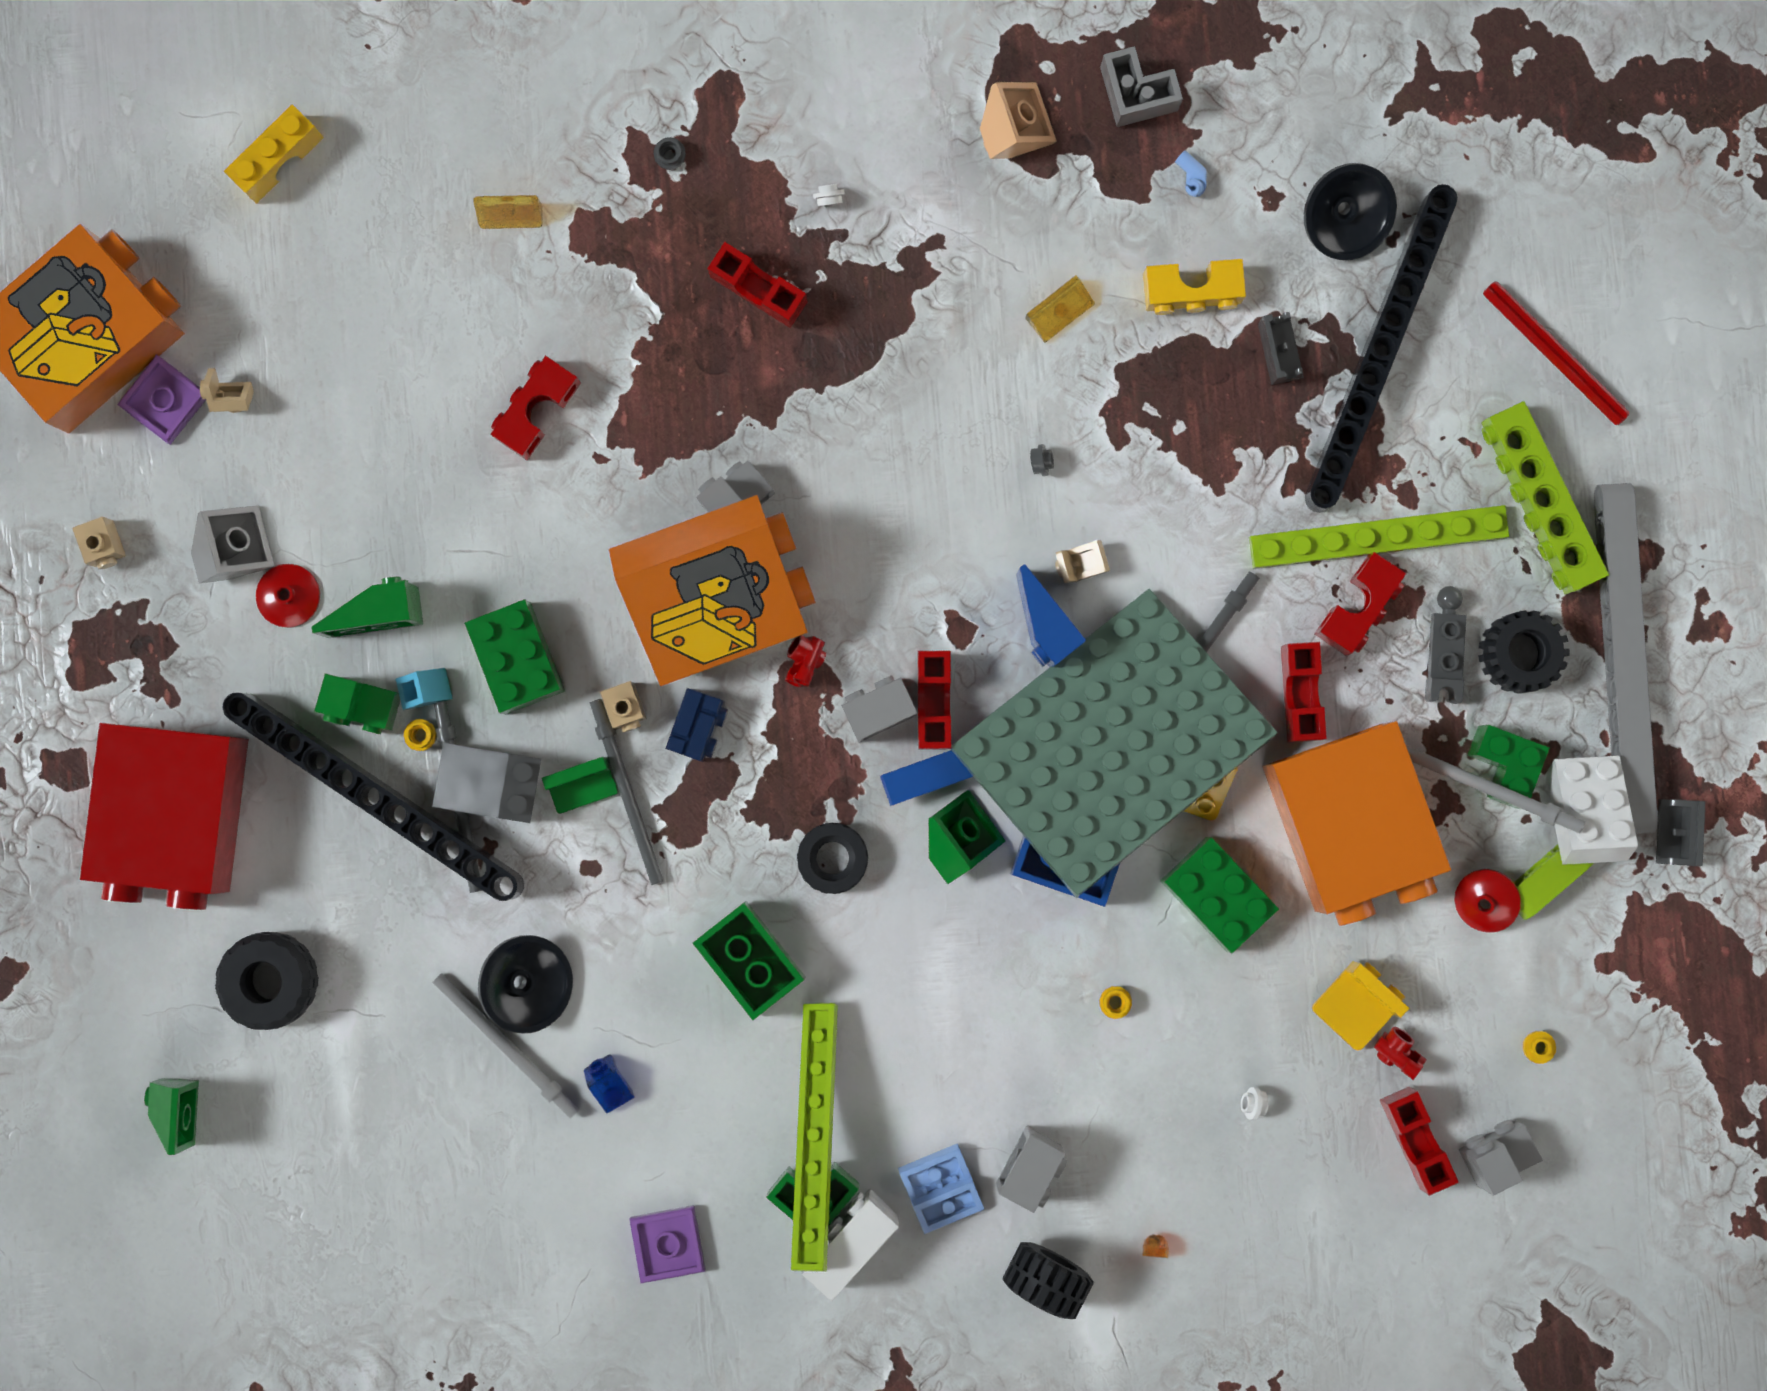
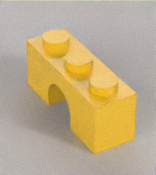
[224,104,324,204]
[1143,259,1246,315]

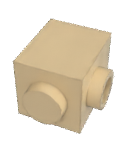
[72,517,126,569]
[600,681,647,733]

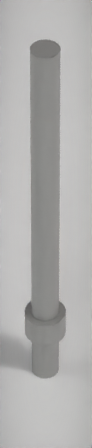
[1406,745,1586,833]
[432,973,579,1119]

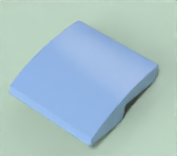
[898,1143,984,1234]

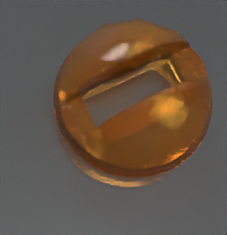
[1142,1234,1169,1258]

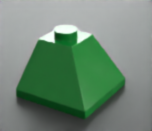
[928,790,1006,884]
[144,1079,199,1155]

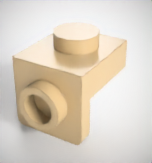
[200,368,254,413]
[1055,540,1110,583]

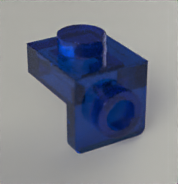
[583,1054,635,1114]

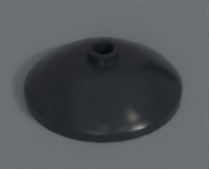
[1303,163,1397,260]
[478,935,573,1034]

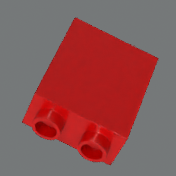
[80,723,249,910]

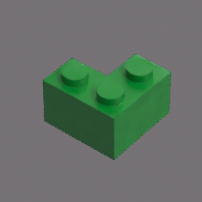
[314,673,400,735]
[1467,725,1549,809]
[766,1162,859,1225]

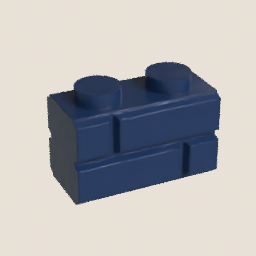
[665,688,728,762]

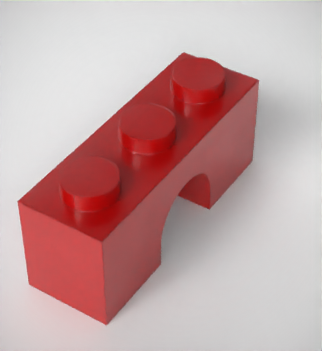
[707,242,808,328]
[490,355,581,461]
[1314,552,1406,656]
[1281,642,1327,742]
[917,651,951,750]
[1380,1087,1459,1196]

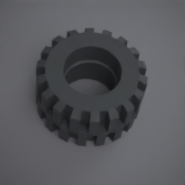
[1478,610,1570,693]
[1003,1242,1094,1319]

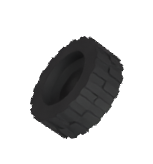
[797,823,868,894]

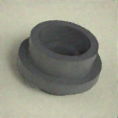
[654,137,686,170]
[1030,444,1054,476]

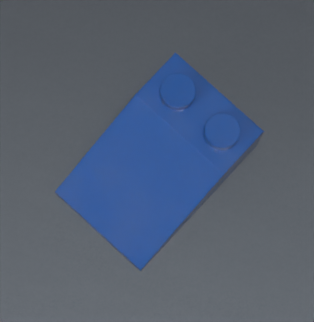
[1016,564,1086,667]

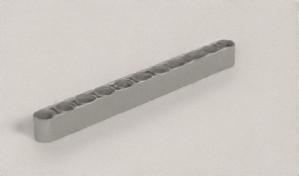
[1594,483,1658,834]

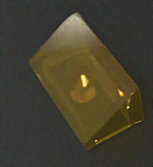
[473,195,543,229]
[1025,275,1095,343]

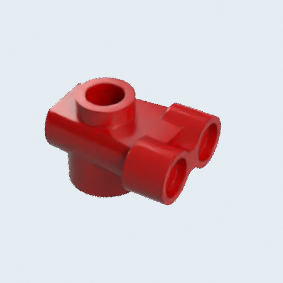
[785,635,826,687]
[1374,1027,1427,1080]

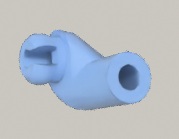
[1175,150,1207,197]

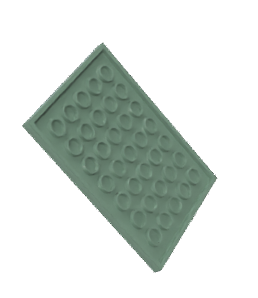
[951,589,1278,898]

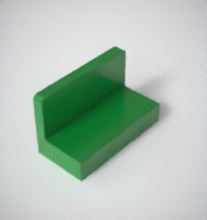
[541,757,618,814]

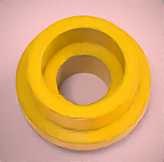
[404,719,436,751]
[1099,986,1132,1019]
[1523,1031,1556,1064]

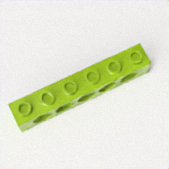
[1481,401,1609,595]

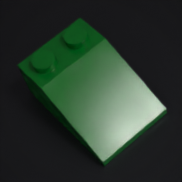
[311,576,423,638]

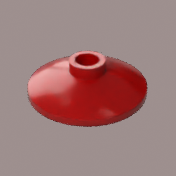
[256,564,320,628]
[1454,869,1521,933]

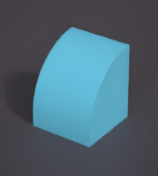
[395,668,453,710]

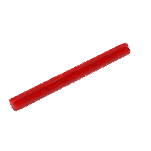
[1483,281,1630,425]

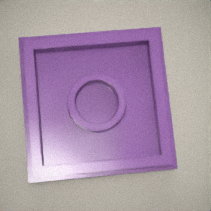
[117,355,206,445]
[629,1205,706,1283]

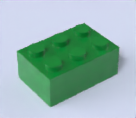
[464,599,565,715]
[1160,837,1279,954]
[692,901,806,1020]

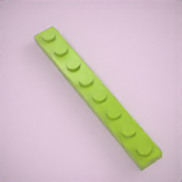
[1249,505,1509,569]
[791,1003,838,1272]

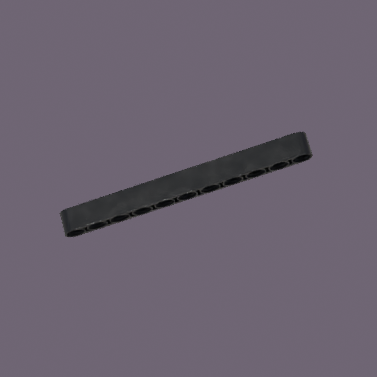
[1305,184,1458,513]
[223,693,524,901]

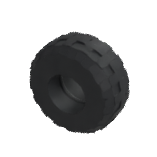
[215,932,319,1030]

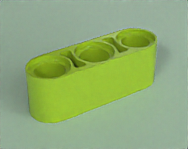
[1514,844,1594,920]

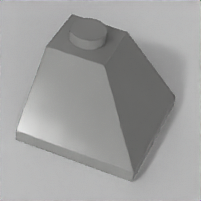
[191,505,274,584]

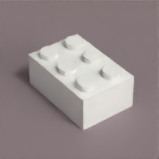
[1545,756,1638,865]
[802,1189,899,1302]

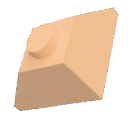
[980,82,1057,159]

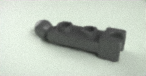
[1425,586,1467,704]

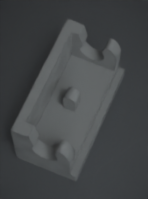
[1258,312,1304,385]
[1656,799,1706,866]

